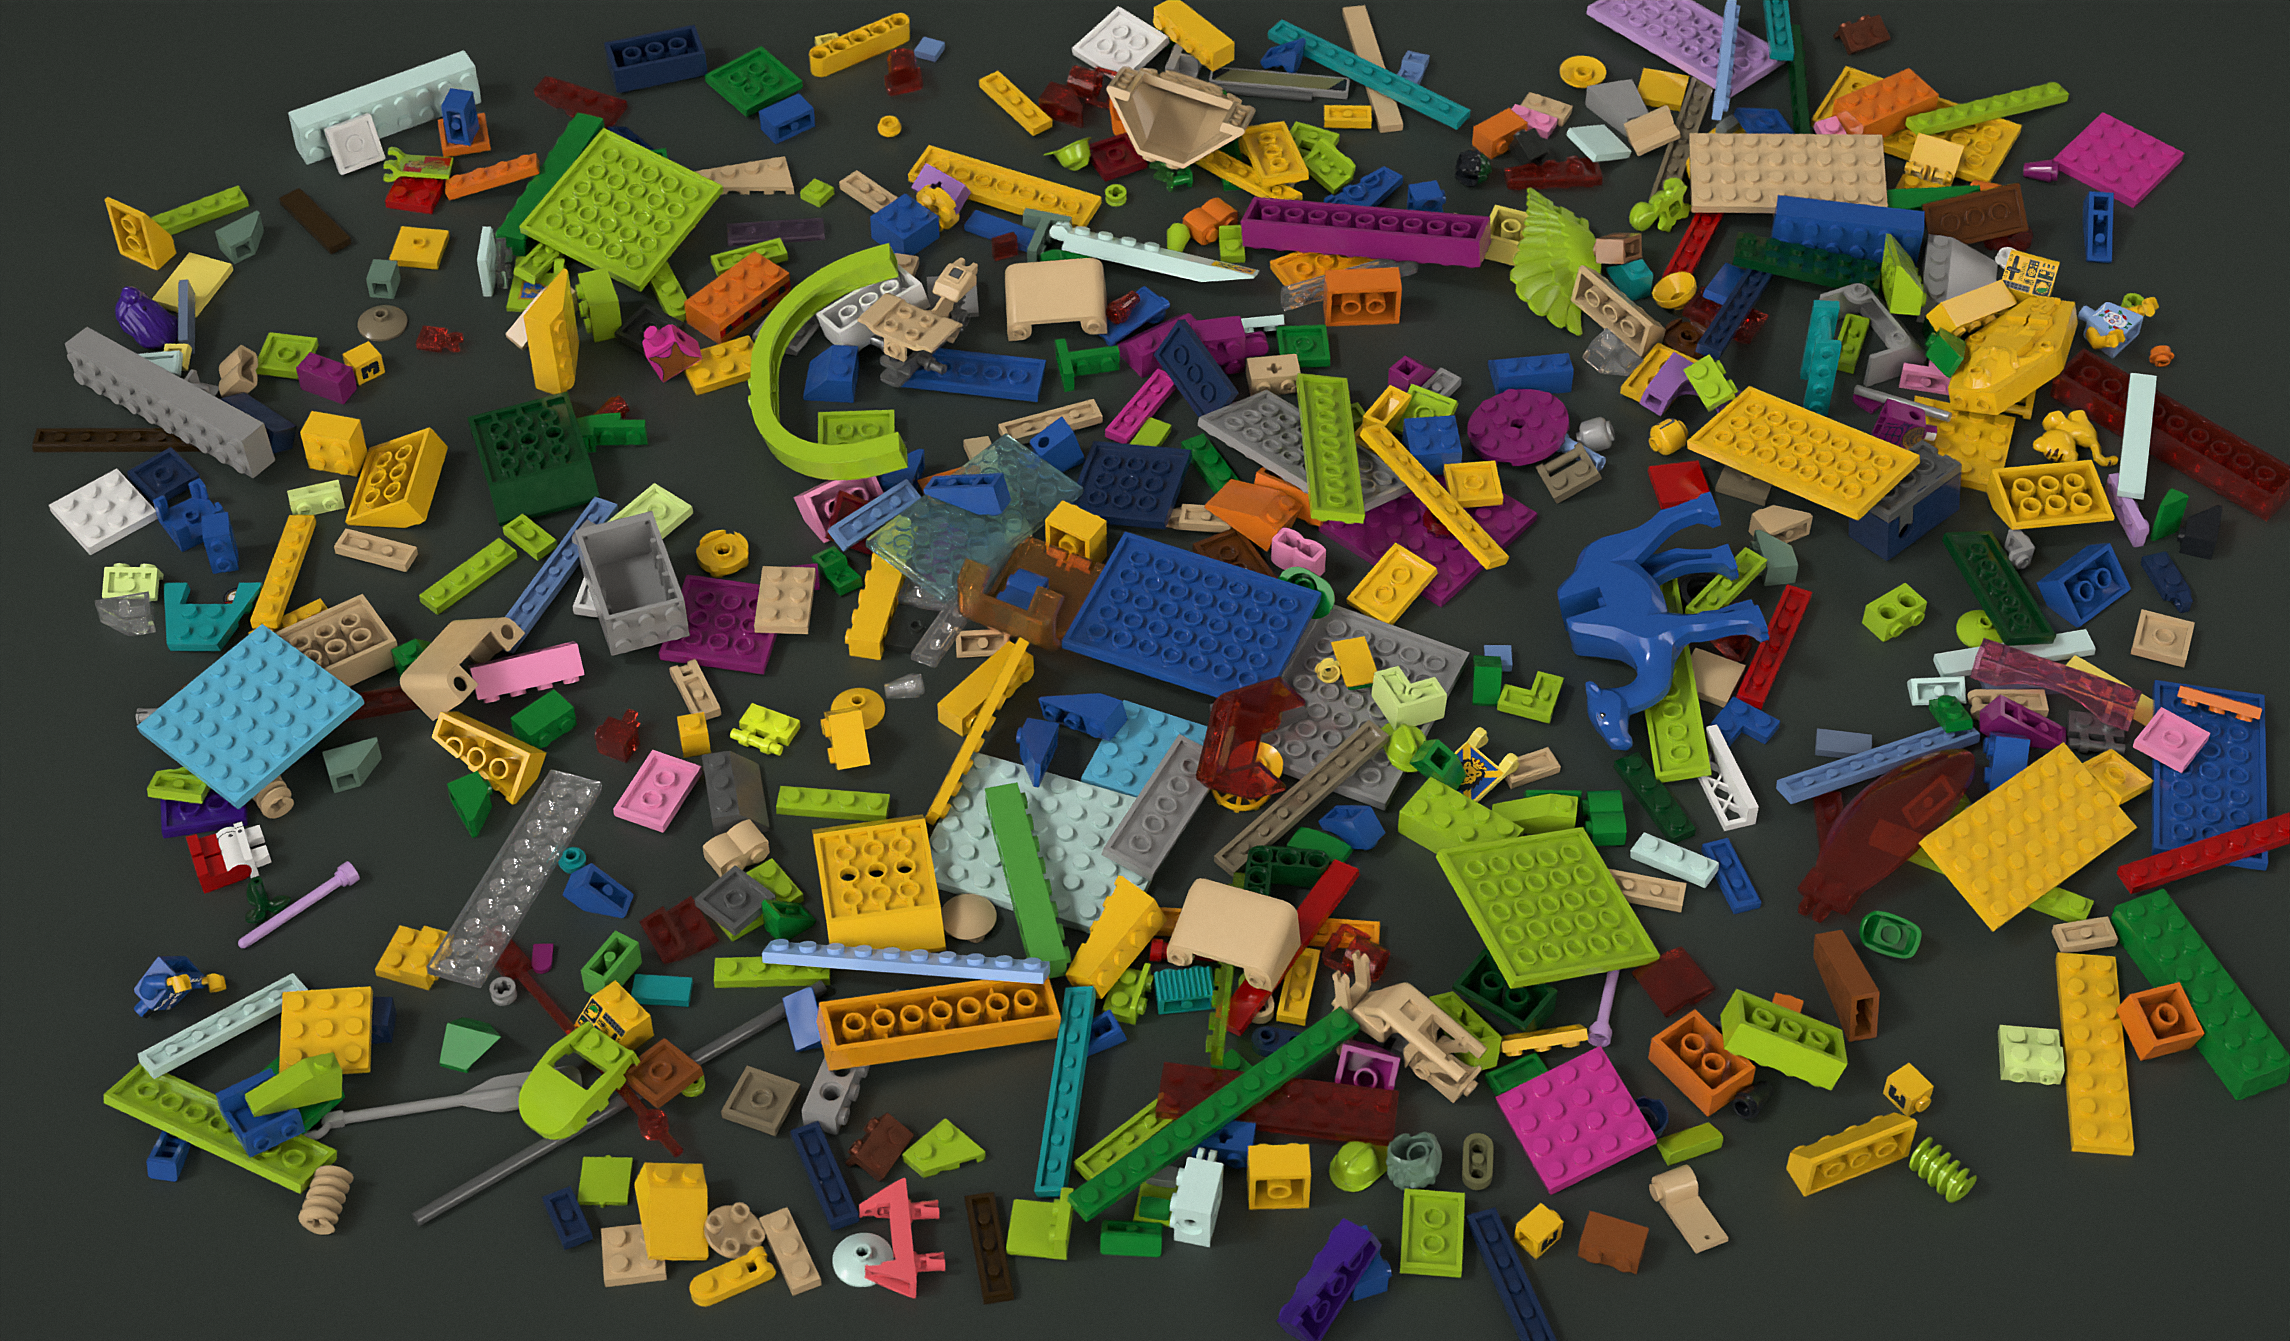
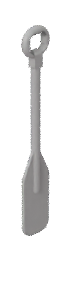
[304,1066,583,1140]

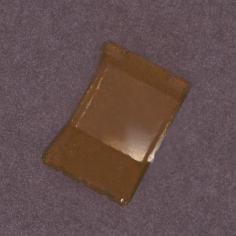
[957,536,1105,652]

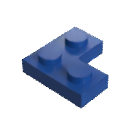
[1705,696,1780,747]

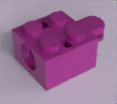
[1191,316,1269,374]

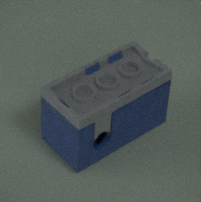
[1848,439,1962,561]

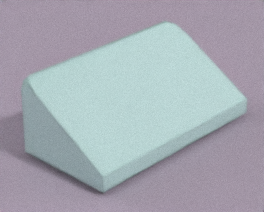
[1907,676,1967,706]

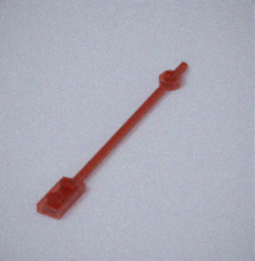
[476,927,683,1157]

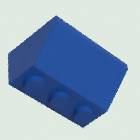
[1488,353,1574,395]
[2037,543,2131,627]

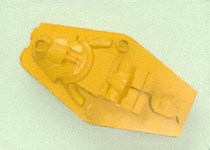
[1948,296,2078,415]

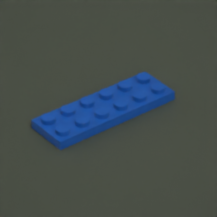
[889,348,1046,402]

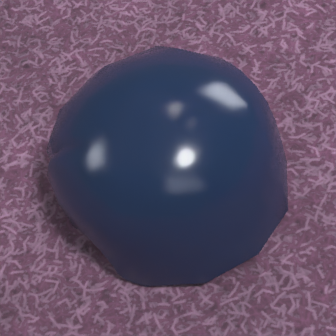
[1634,1095,1669,1138]

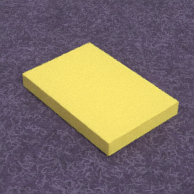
[152,252,233,318]

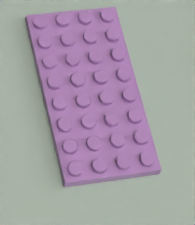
[1586,0,1787,98]

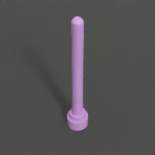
[238,861,360,949]
[1588,970,1620,1047]

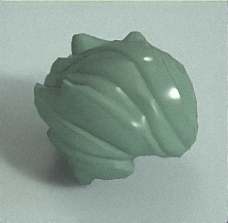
[1386,1132,1442,1190]

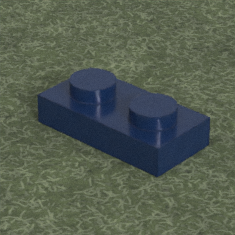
[542,1186,593,1250]

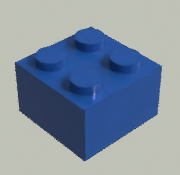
[870,193,940,256]
[1402,415,1462,475]

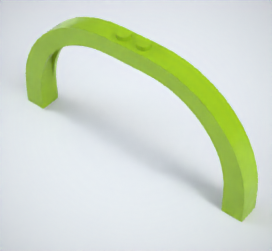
[748,243,908,480]

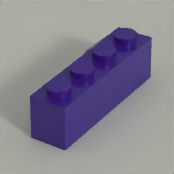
[1277,1218,1382,1341]

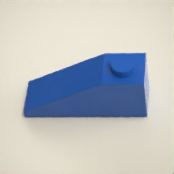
[2083,191,2114,263]
[923,473,1011,516]
[1016,718,1059,788]

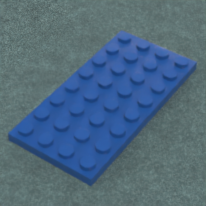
[2151,680,2268,871]

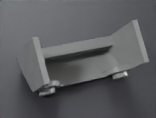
[1819,283,1927,387]

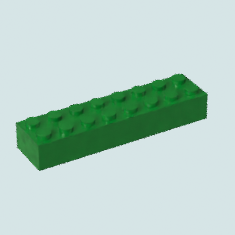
[2110,888,2290,1101]

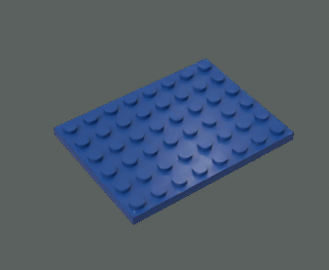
[1062,532,1322,712]

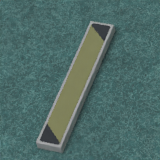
[1209,67,1350,99]

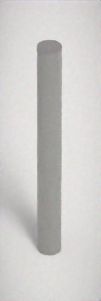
[1854,385,1952,422]

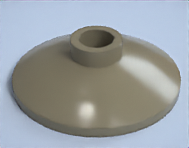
[357,305,408,341]

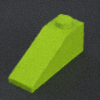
[1492,794,1578,834]
[1429,991,1502,1071]
[245,1052,342,1117]

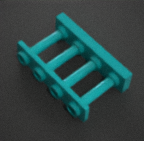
[1800,300,1842,416]

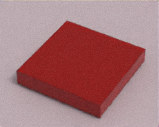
[1648,460,1710,509]

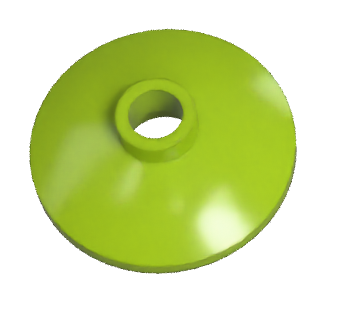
[1956,610,2003,648]

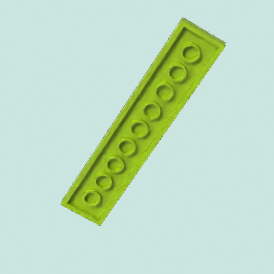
[1296,373,1365,524]
[1645,578,1712,783]

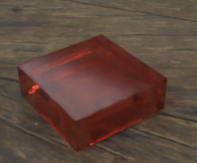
[991,232,1018,261]

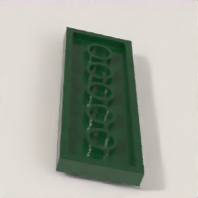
[1732,232,1881,295]
[1942,531,2056,646]

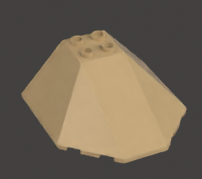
[1106,66,1256,170]

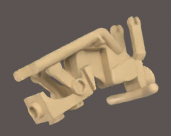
[1331,950,1488,1103]

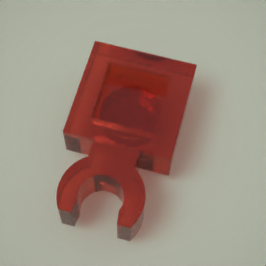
[416,325,464,353]

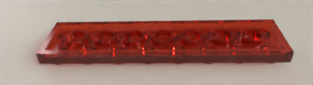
[1155,1062,1399,1147]

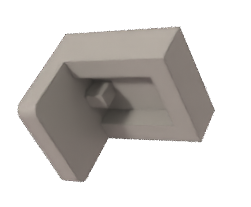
[2004,529,2035,570]

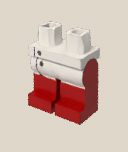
[186,822,272,894]

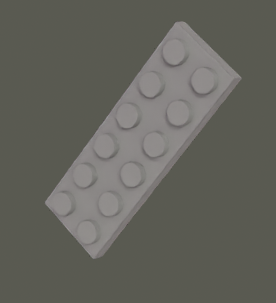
[1101,734,1228,881]

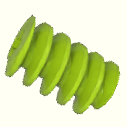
[1909,1136,1977,1203]

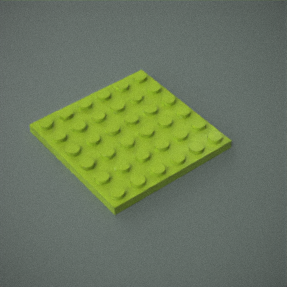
[519,128,723,292]
[1436,827,1660,989]

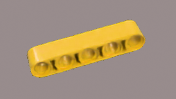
[809,13,910,77]

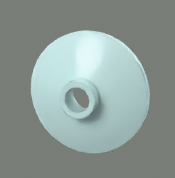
[833,1233,894,1287]

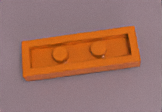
[2177,685,2262,722]

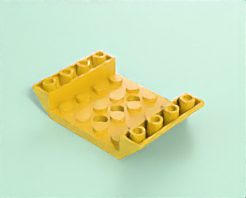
[812,814,946,953]

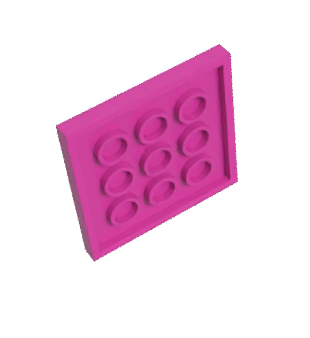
[2053,112,2184,208]
[1495,1046,1657,1195]

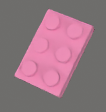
[613,750,702,833]

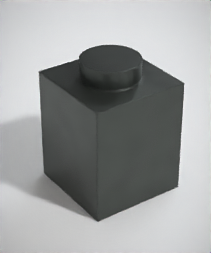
[1508,128,1549,170]

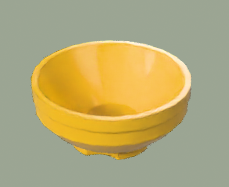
[1652,272,1697,310]

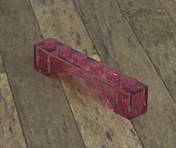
[1970,638,2142,731]

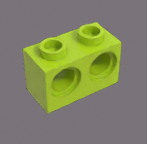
[1862,583,1927,642]

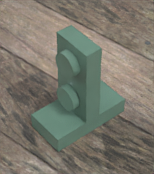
[1023,208,1072,263]

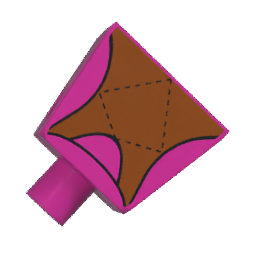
[642,324,703,383]

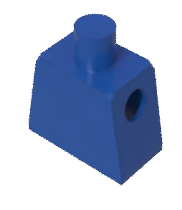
[1022,417,1086,477]

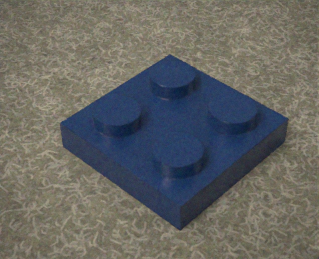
[127,447,200,502]

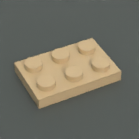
[754,566,816,634]

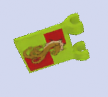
[384,147,454,182]

